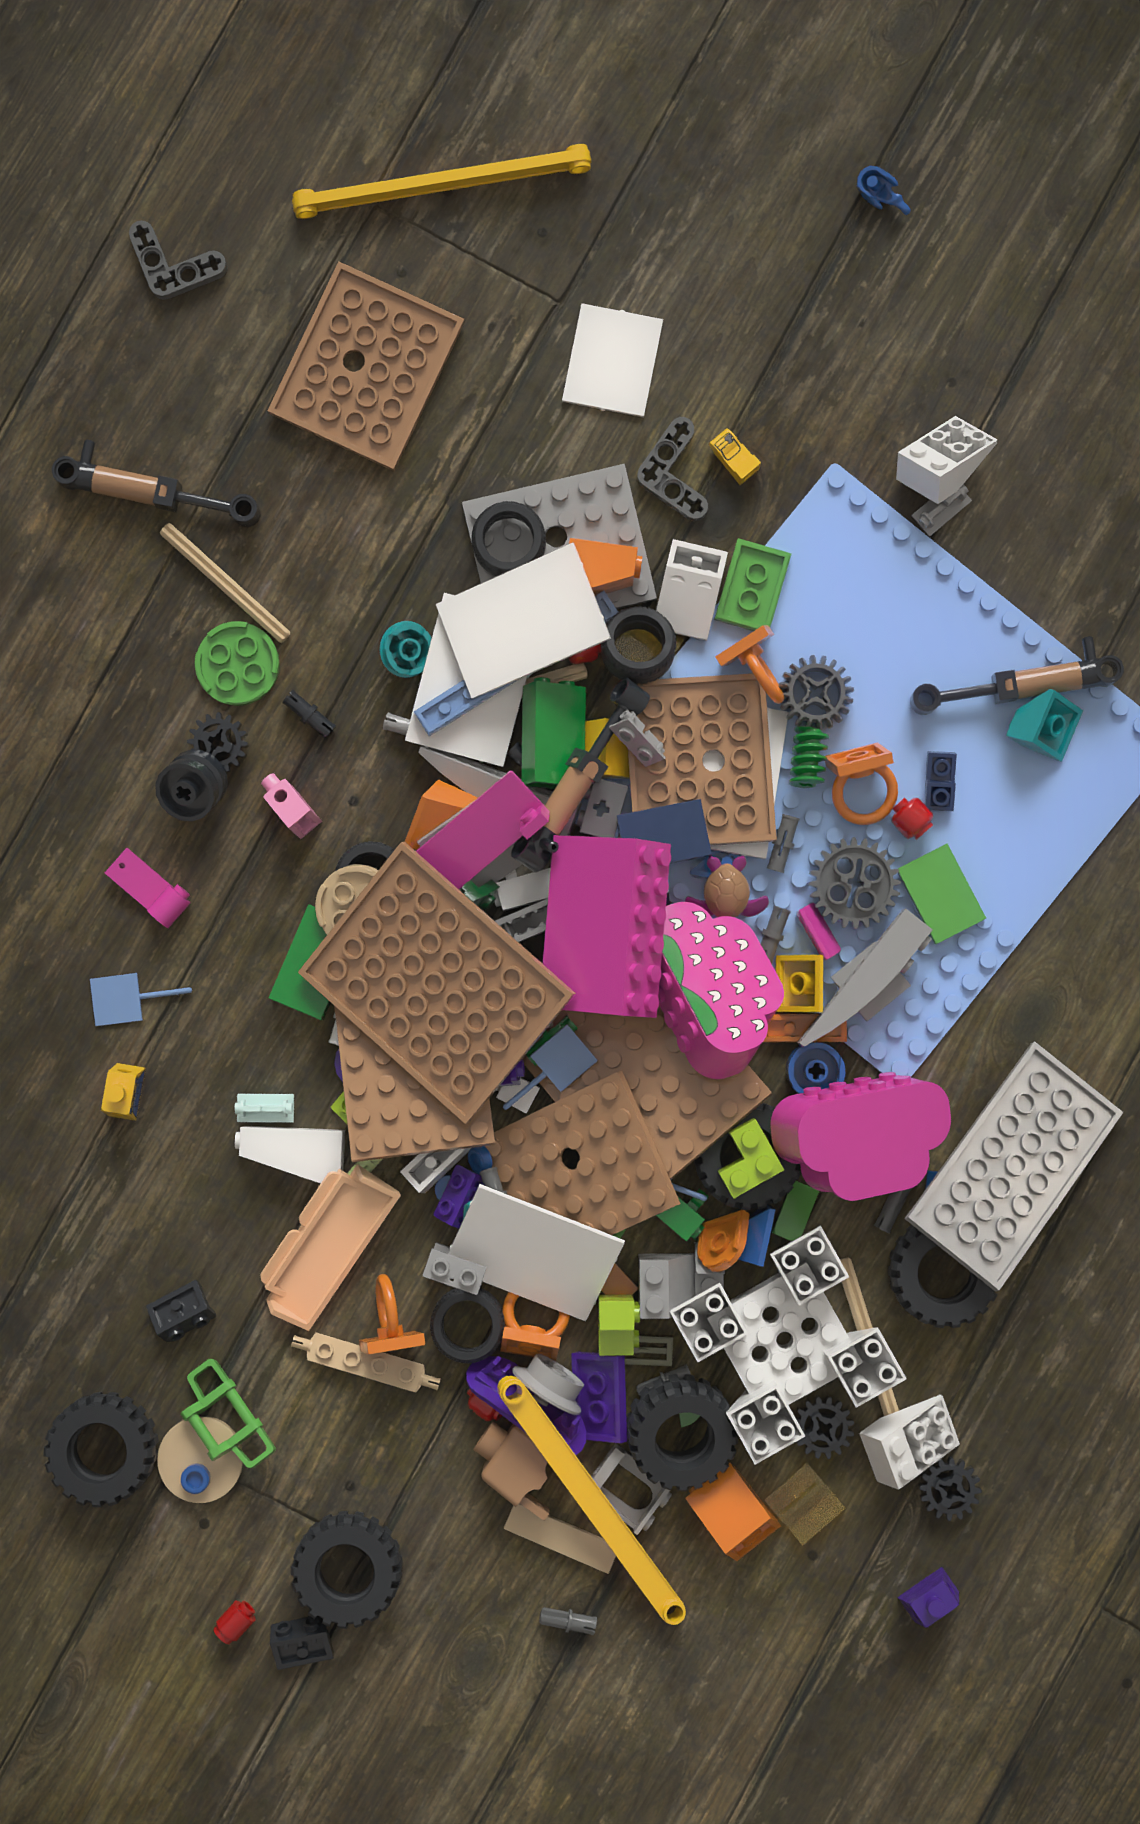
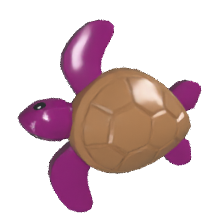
[685,856,769,917]

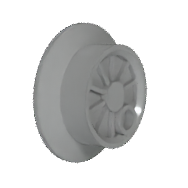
[512,1354,584,1415]

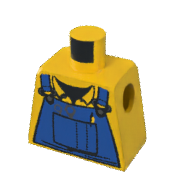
[101,1063,145,1121]

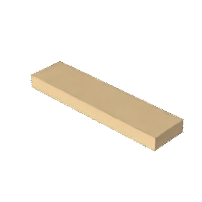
[504,1504,616,1574]

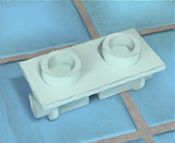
[235,1094,294,1122]

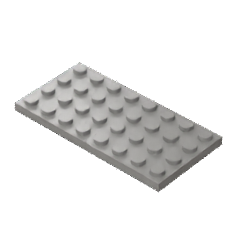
[905,1041,1123,1291]

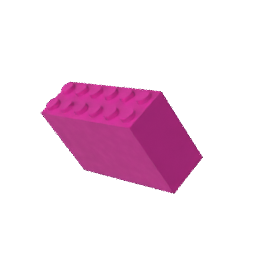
[543,835,671,1018]

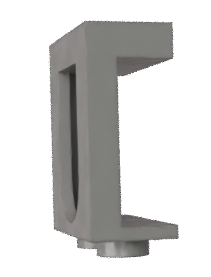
[423,1242,487,1295]
[591,1443,672,1535]

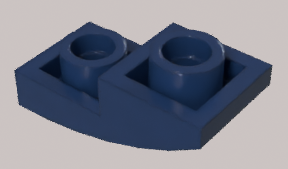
[925,751,957,811]

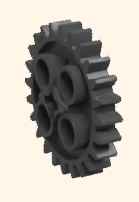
[808,837,901,929]

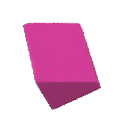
[796,903,841,960]

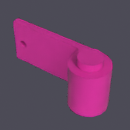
[105,848,190,928]

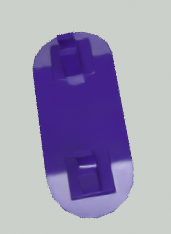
[466,1356,586,1455]

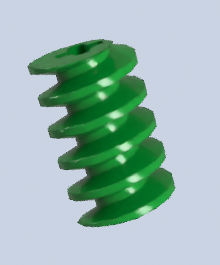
[789,726,829,788]

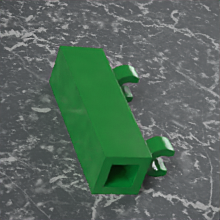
[656,1188,709,1241]

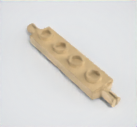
[291,1333,441,1393]

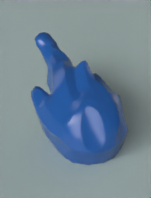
[857,166,911,215]

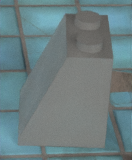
[638,1253,695,1319]

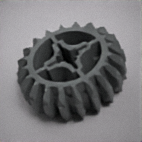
[779,655,854,730]

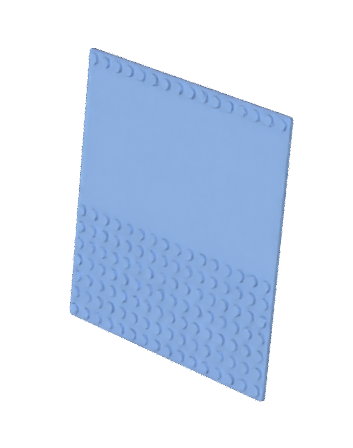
[575,463,1140,1076]

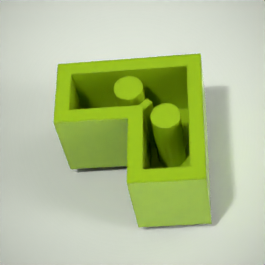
[718,1118,784,1198]
[598,1294,640,1356]

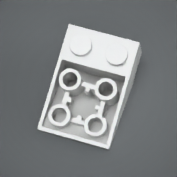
[896,416,997,504]
[656,539,728,641]
[859,1395,960,1490]

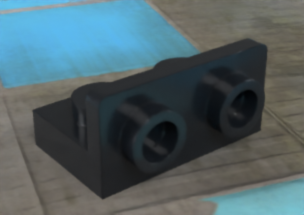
[146,1280,216,1342]
[270,1616,334,1670]

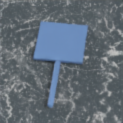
[90,973,192,1026]
[503,1024,598,1110]

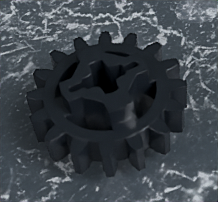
[187,712,249,773]
[795,1395,854,1459]
[918,1456,982,1521]

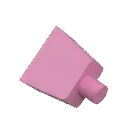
[261,773,322,839]

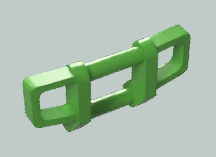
[180,1359,276,1468]

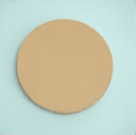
[315,865,379,935]
[157,1416,243,1503]

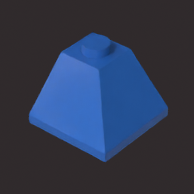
[738,1205,775,1267]

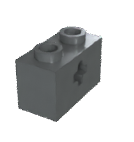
[576,779,628,838]

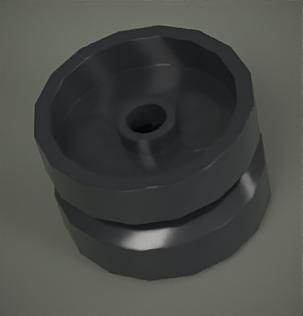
[155,749,228,821]

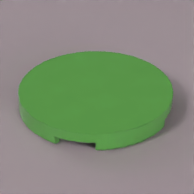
[195,621,280,706]

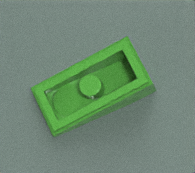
[771,1181,819,1241]

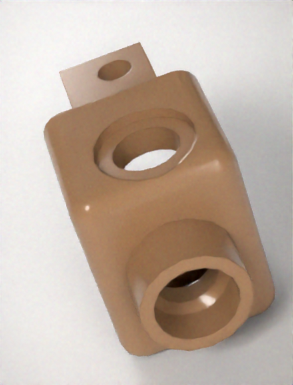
[473,1422,550,1521]

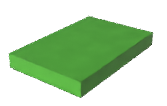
[714,538,792,631]
[898,843,986,944]

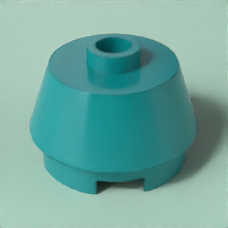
[380,621,432,678]

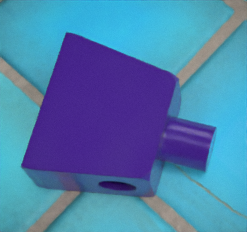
[898,1567,959,1628]

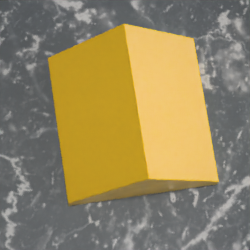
[585,718,630,779]
[776,955,823,1012]

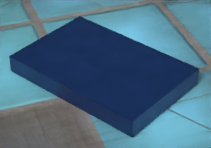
[617,799,712,864]

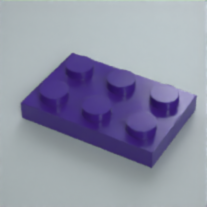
[571,1352,627,1443]

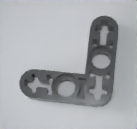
[129,220,228,300]
[637,417,708,521]

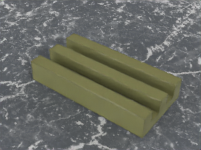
[625,1335,673,1366]

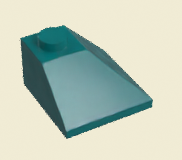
[1006,689,1083,762]

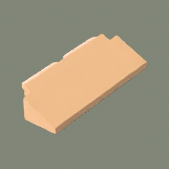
[260,1164,401,1331]

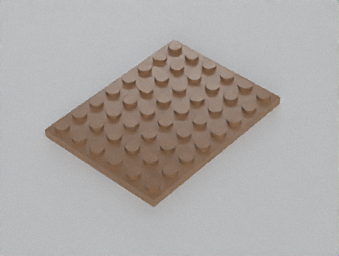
[298,842,576,1124]
[522,1005,772,1180]

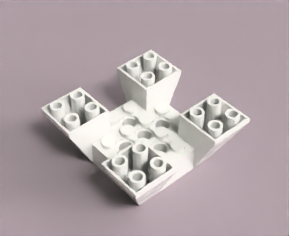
[669,1226,906,1464]

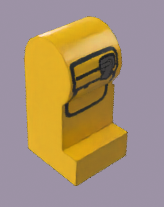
[709,428,761,485]

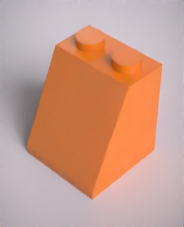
[569,538,643,596]
[405,780,478,850]
[685,1463,781,1561]

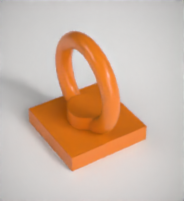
[715,625,784,704]
[825,742,898,825]
[359,1274,425,1354]
[500,1292,570,1361]

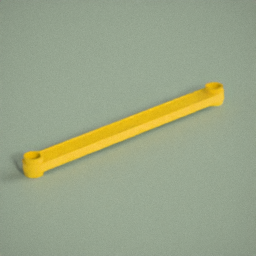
[292,144,592,219]
[497,1376,686,1625]

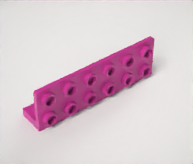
[416,771,550,889]

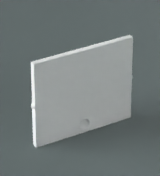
[562,304,663,418]

